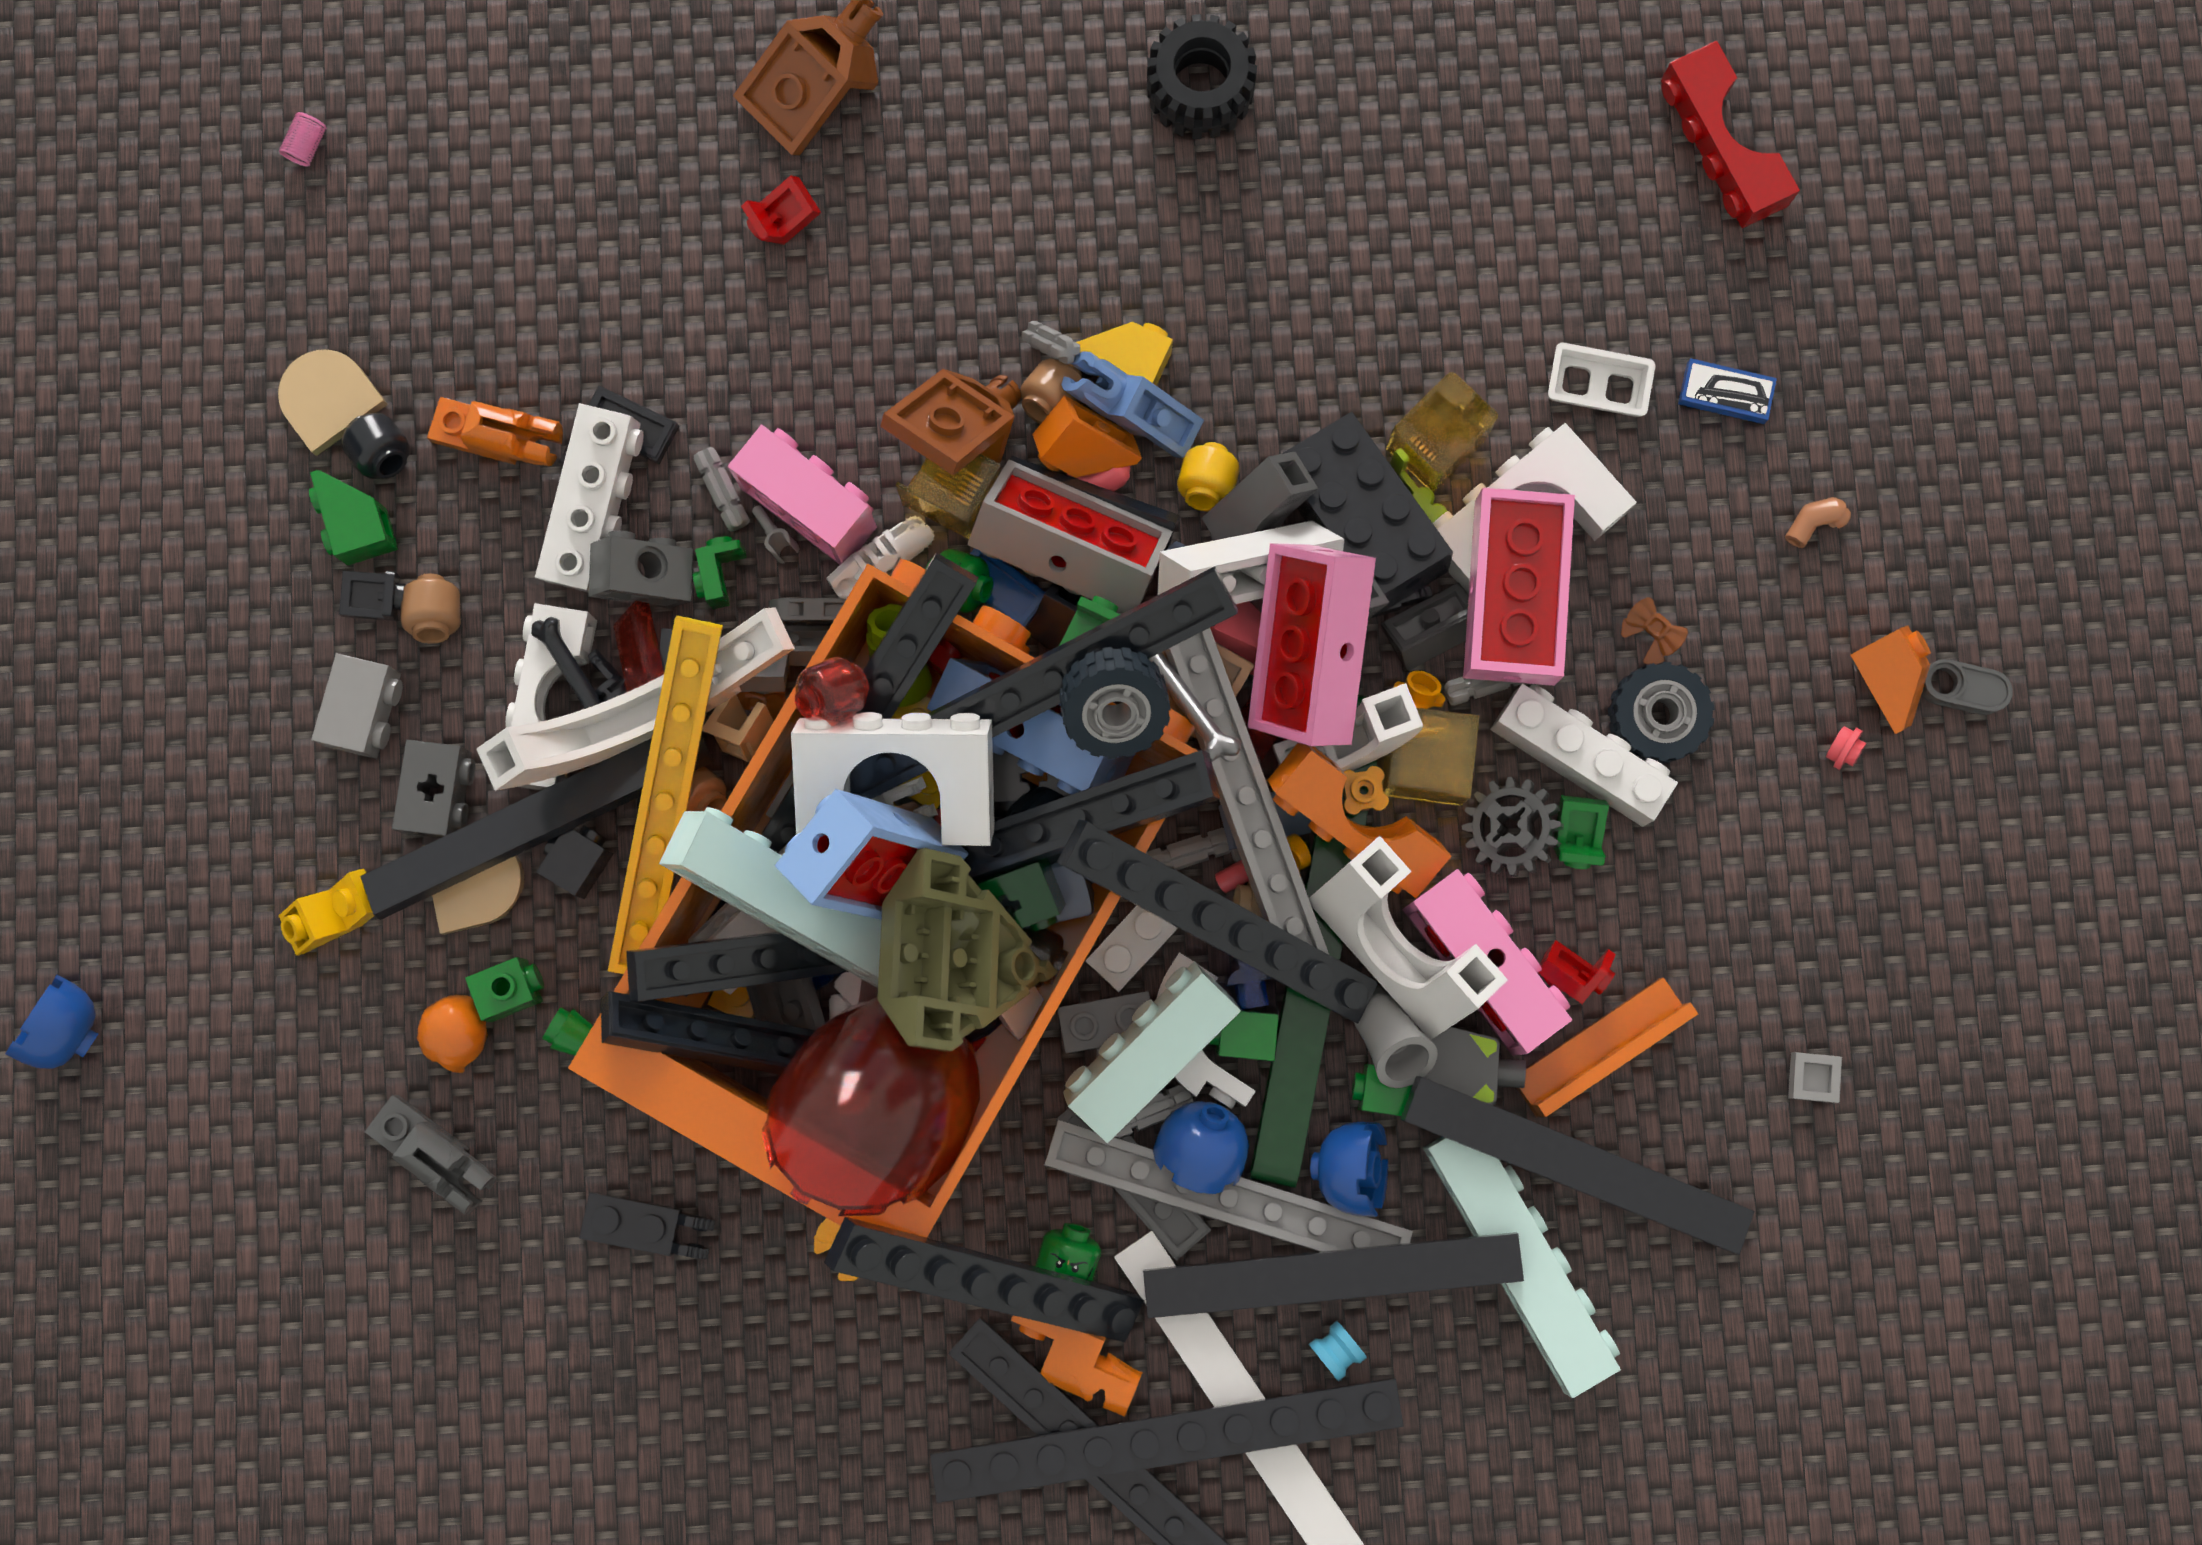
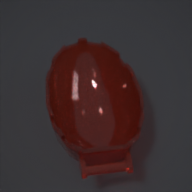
[761,998,987,1216]

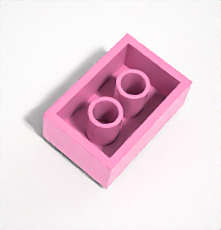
[727,424,877,565]

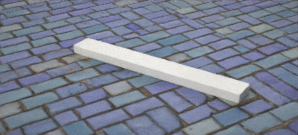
[1114,1231,1364,1545]

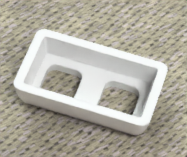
[1548,342,1655,417]

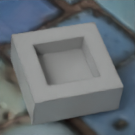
[1788,1052,1842,1103]

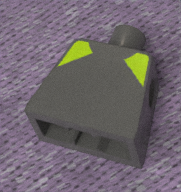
[1424,1027,1526,1105]

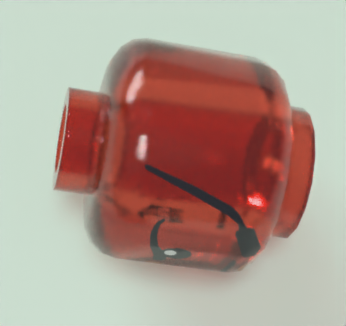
[795,656,869,726]

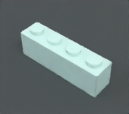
[1063,961,1241,1143]

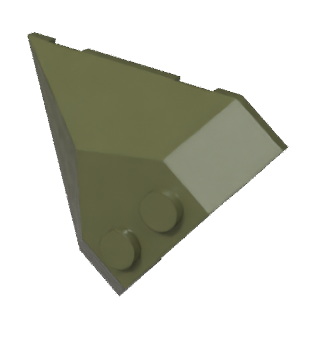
[877,848,1058,1052]

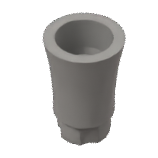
[1355,985,1438,1088]

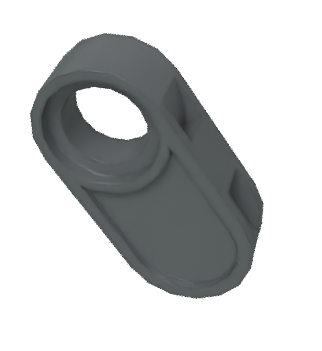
[769,598,846,626]
[1921,659,2013,715]

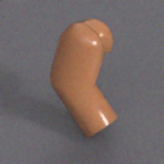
[1785,497,1851,548]

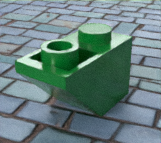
[309,470,399,566]

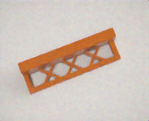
[1517,977,1698,1117]

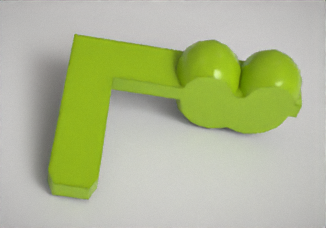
[1389,448,1447,523]

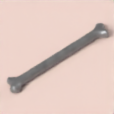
[1119,613,1241,762]

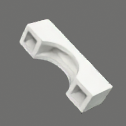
[506,603,597,791]

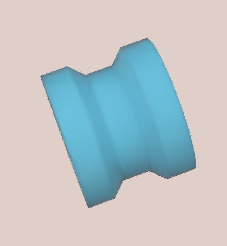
[1309,1321,1367,1382]

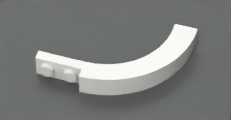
[477,607,795,791]

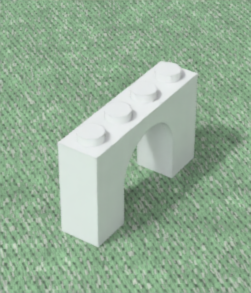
[1433,423,1637,595]
[791,712,994,846]
[1309,836,1508,1040]

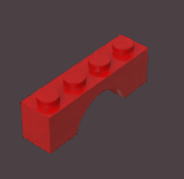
[1661,40,1800,229]

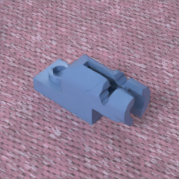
[1061,351,1204,459]

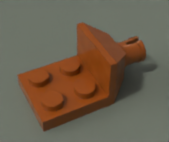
[733,0,883,156]
[880,369,1021,476]

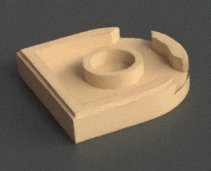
[278,350,388,456]
[422,845,524,935]

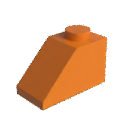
[1032,395,1142,478]
[1851,625,1931,734]

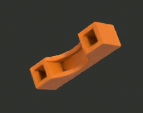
[1267,742,1452,899]

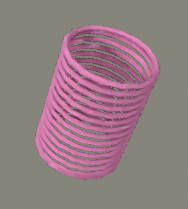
[279,112,327,166]

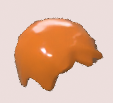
[417,995,488,1073]

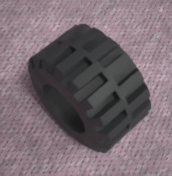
[1147,14,1257,139]

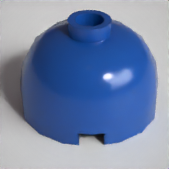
[5,975,98,1069]
[1153,1101,1249,1194]
[1310,1122,1388,1217]

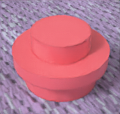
[1826,726,1866,770]

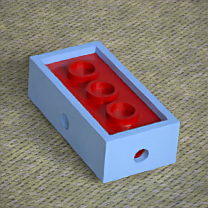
[775,789,969,920]

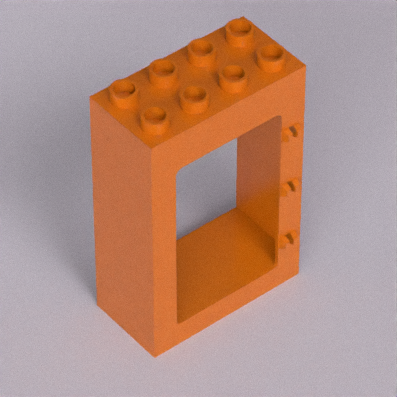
[568,559,1198,1238]

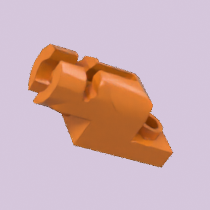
[427,397,563,466]
[1011,1315,1143,1417]

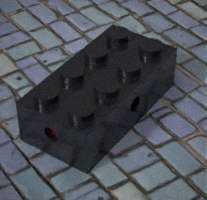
[1282,412,1453,617]

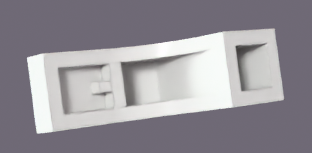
[1273,683,1423,772]

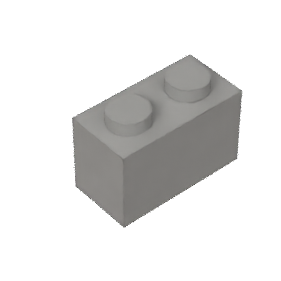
[311,653,403,759]

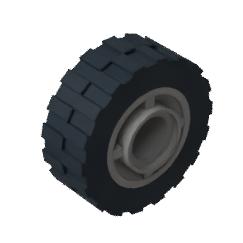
[1059,647,1171,759]
[1608,662,1715,764]

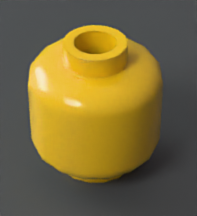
[1177,442,1240,512]

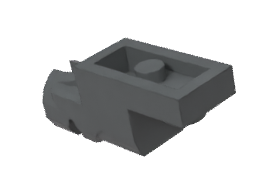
[364,1094,496,1215]

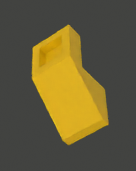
[278,868,374,956]

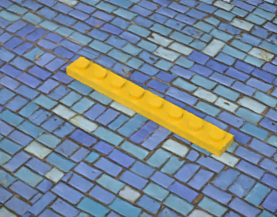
[608,616,723,974]

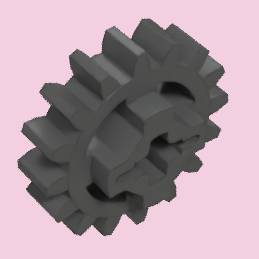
[1462,777,1564,877]

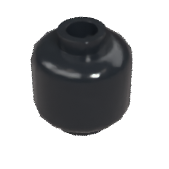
[341,413,410,479]

